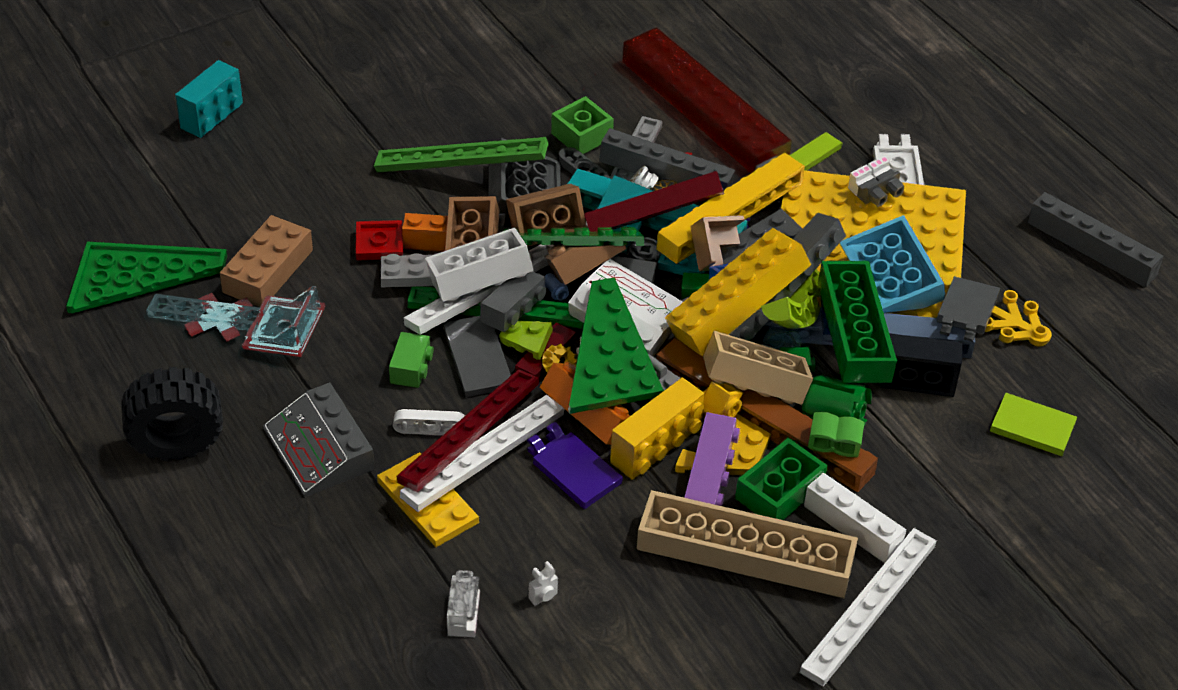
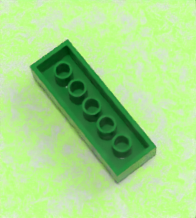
[817,261,897,383]

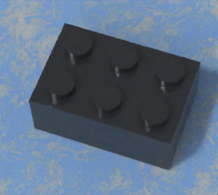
[881,333,963,397]

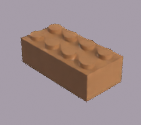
[220,215,313,309]

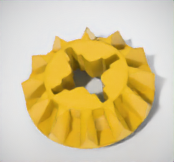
[542,344,577,373]

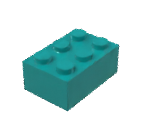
[175,60,243,138]

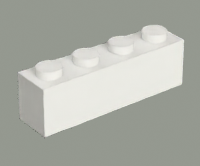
[804,473,906,563]

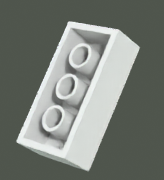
[425,228,534,302]

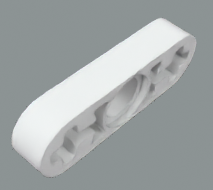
[393,409,465,435]

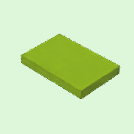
[990,393,1077,456]

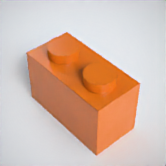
[402,213,448,252]

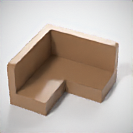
[690,215,745,271]

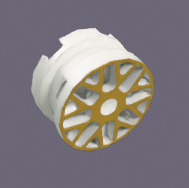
[629,166,659,189]

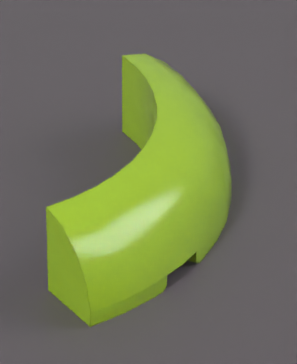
[761,269,821,329]

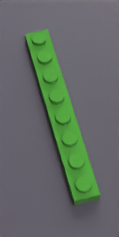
[374,137,548,172]

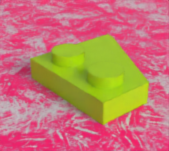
[499,321,553,360]

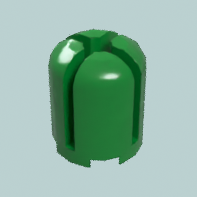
[802,375,872,426]

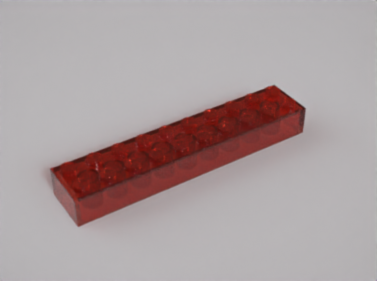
[622,27,792,173]

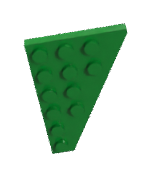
[66,242,227,313]
[568,277,664,414]

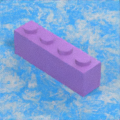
[684,412,740,506]

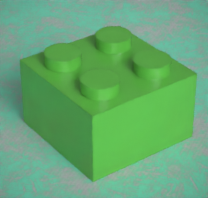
[551,96,614,154]

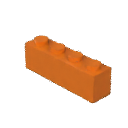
[539,362,630,445]

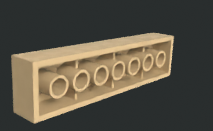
[637,490,858,598]

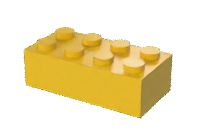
[610,377,705,480]

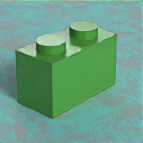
[389,332,434,388]

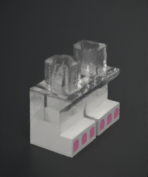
[447,571,480,637]

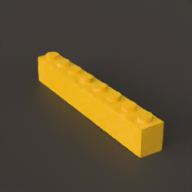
[656,153,805,264]

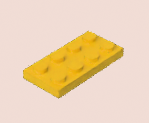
[377,452,479,547]

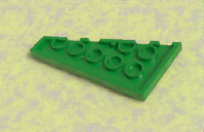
[504,227,644,246]

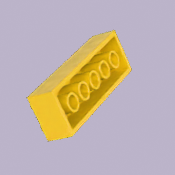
[665,228,811,357]

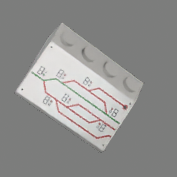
[568,259,683,357]

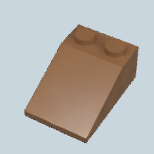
[445,196,499,251]
[544,241,627,285]

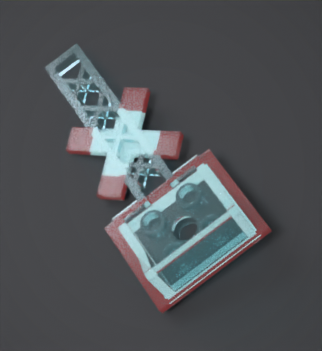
[146,286,326,357]

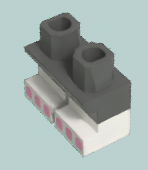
[848,156,904,207]

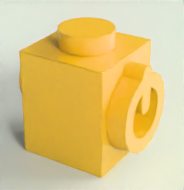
[703,381,743,417]

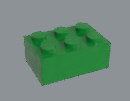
[735,438,828,520]

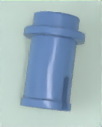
[545,273,569,301]

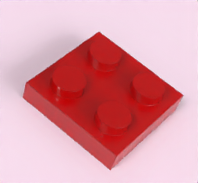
[356,220,403,260]

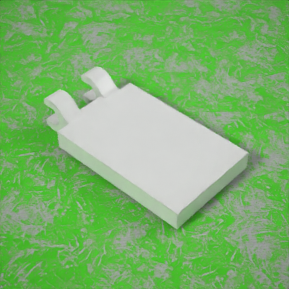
[873,134,924,185]

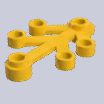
[985,290,1052,347]

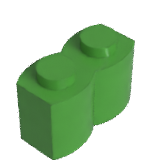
[808,412,864,457]

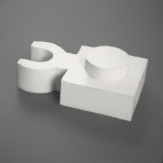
[529,561,558,606]

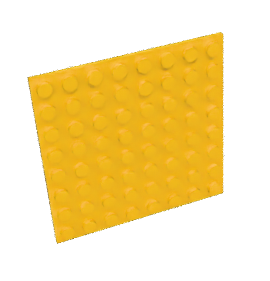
[781,170,966,318]

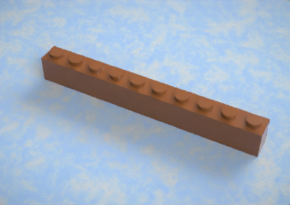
[656,338,878,492]

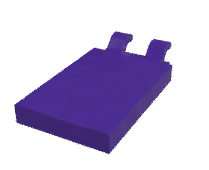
[527,422,623,510]

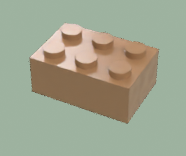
[506,184,587,247]

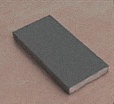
[443,316,511,397]

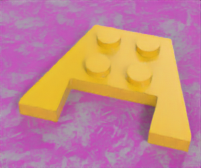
[675,411,771,476]

